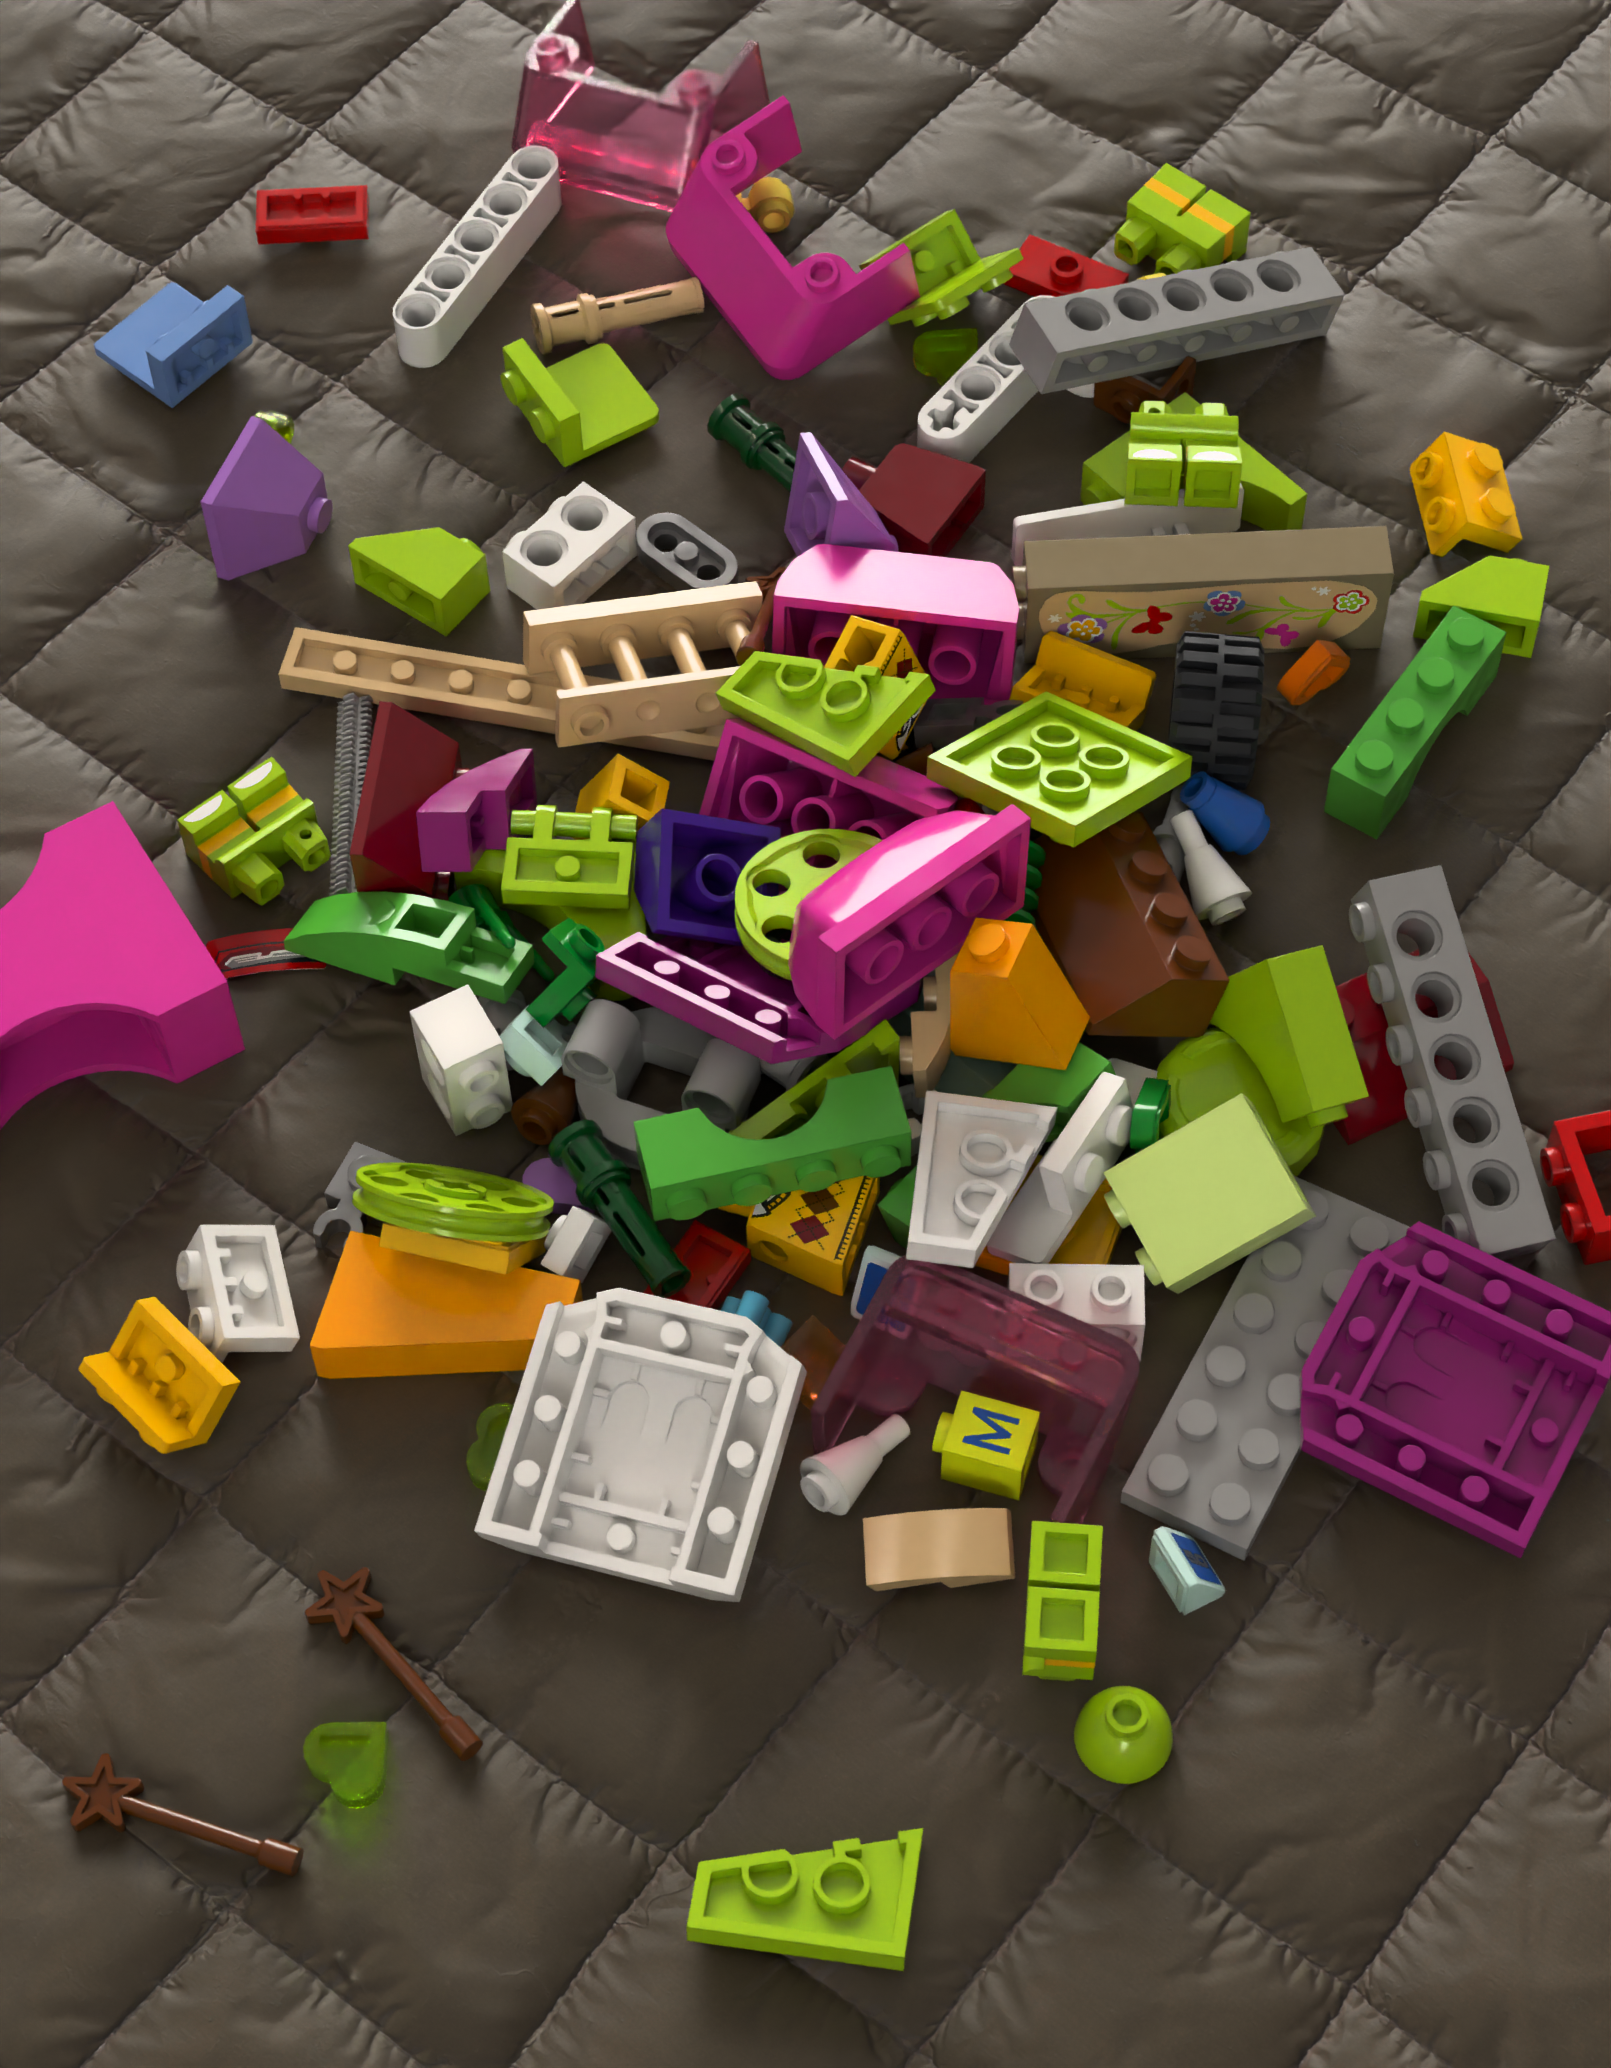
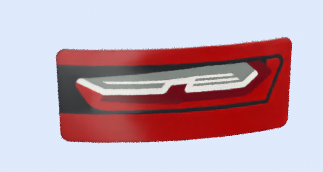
[206,928,326,979]

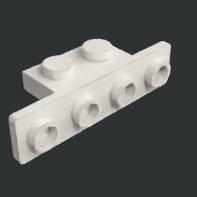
[1011,483,1244,566]
[987,1058,1158,1264]

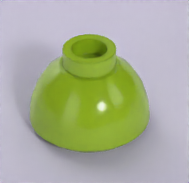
[1074,1686,1173,1784]

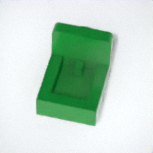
[526,918,605,1028]

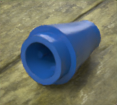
[1180,771,1270,855]

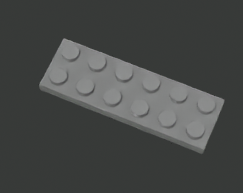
[1120,1176,1410,1561]

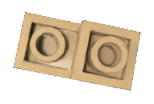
[899,952,959,1098]
[863,1508,1015,1592]

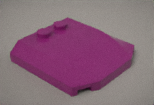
[595,884,927,1064]
[1299,1221,1611,1559]

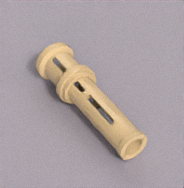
[530,277,705,354]

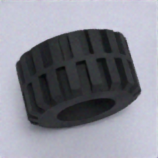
[1167,631,1264,791]

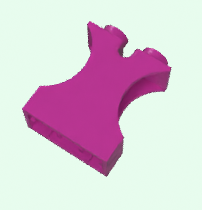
[0,801,245,1130]

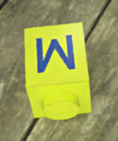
[932,1390,1040,1501]

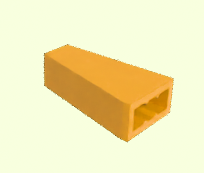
[310,1230,583,1379]

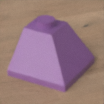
[201,416,333,580]
[784,432,899,557]

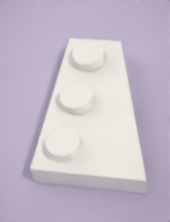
[906,1090,1058,1268]

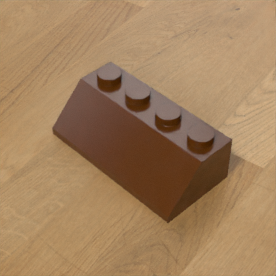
[1030,811,1230,1037]

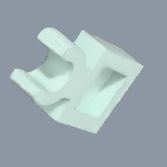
[499,1005,576,1086]

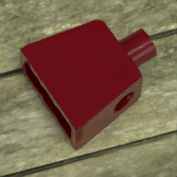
[842,443,986,557]

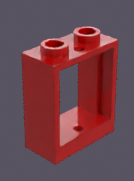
[1540,1110,1611,1265]

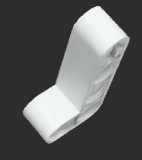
[917,295,1095,463]

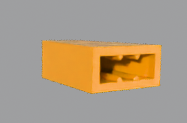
[950,917,1090,1070]

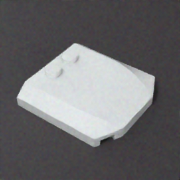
[474,1288,807,1602]

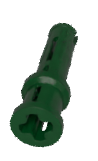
[707,393,797,492]
[547,1120,691,1298]

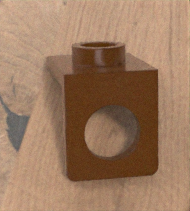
[1093,356,1196,424]

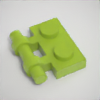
[501,805,638,909]

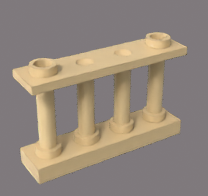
[523,581,763,748]

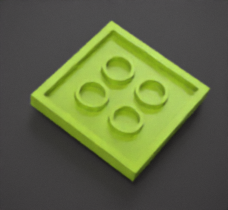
[926,691,1192,848]

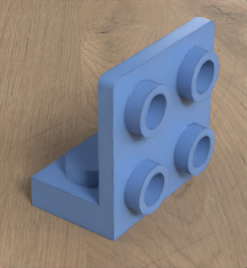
[94,282,253,408]

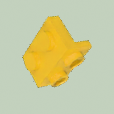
[1410,431,1523,557]
[1009,631,1156,731]
[78,1296,240,1454]

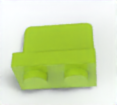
[859,209,1024,327]
[500,338,659,468]

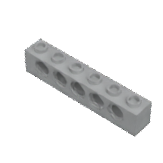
[1009,247,1345,394]
[1349,865,1556,1260]

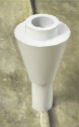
[1170,810,1252,925]
[800,1414,911,1516]

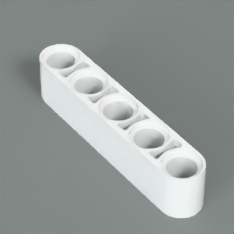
[393,145,562,368]

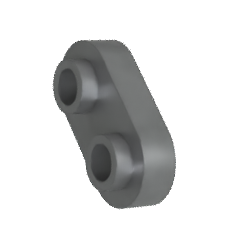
[636,513,738,591]

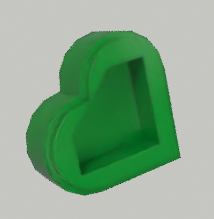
[1130,1077,1171,1154]

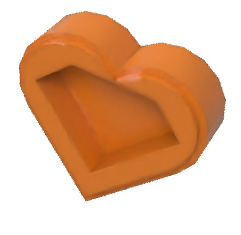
[1277,639,1350,705]

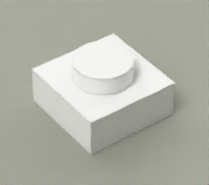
[541,1206,611,1283]

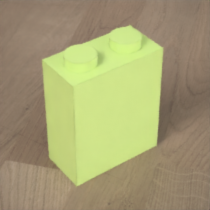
[1103,1093,1316,1294]

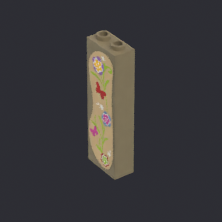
[1012,526,1394,663]

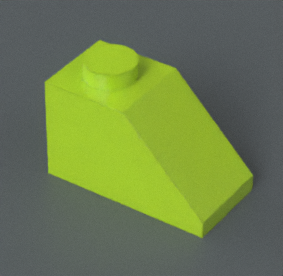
[348,527,490,637]
[1413,555,1549,658]

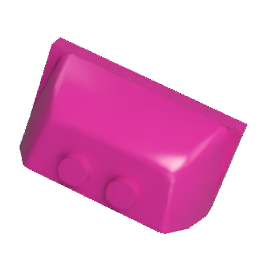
[772,544,1019,705]
[699,718,958,868]
[788,804,1031,1040]

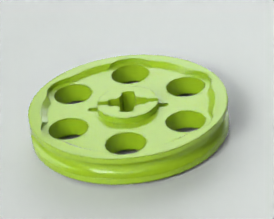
[735,829,883,981]
[352,1162,554,1242]

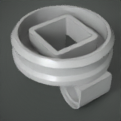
[561,999,761,1170]

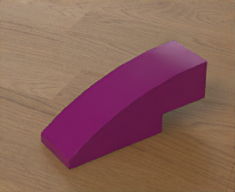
[416,749,538,872]

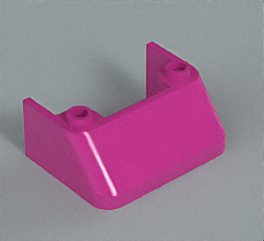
[666,95,920,380]

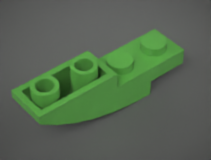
[284,891,535,1004]

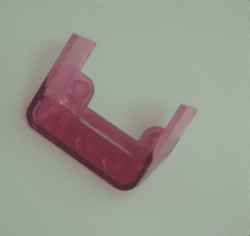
[511,0,770,212]
[811,1255,1139,1524]

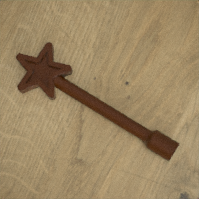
[736,567,786,666]
[305,1567,483,1761]
[62,1753,304,1876]

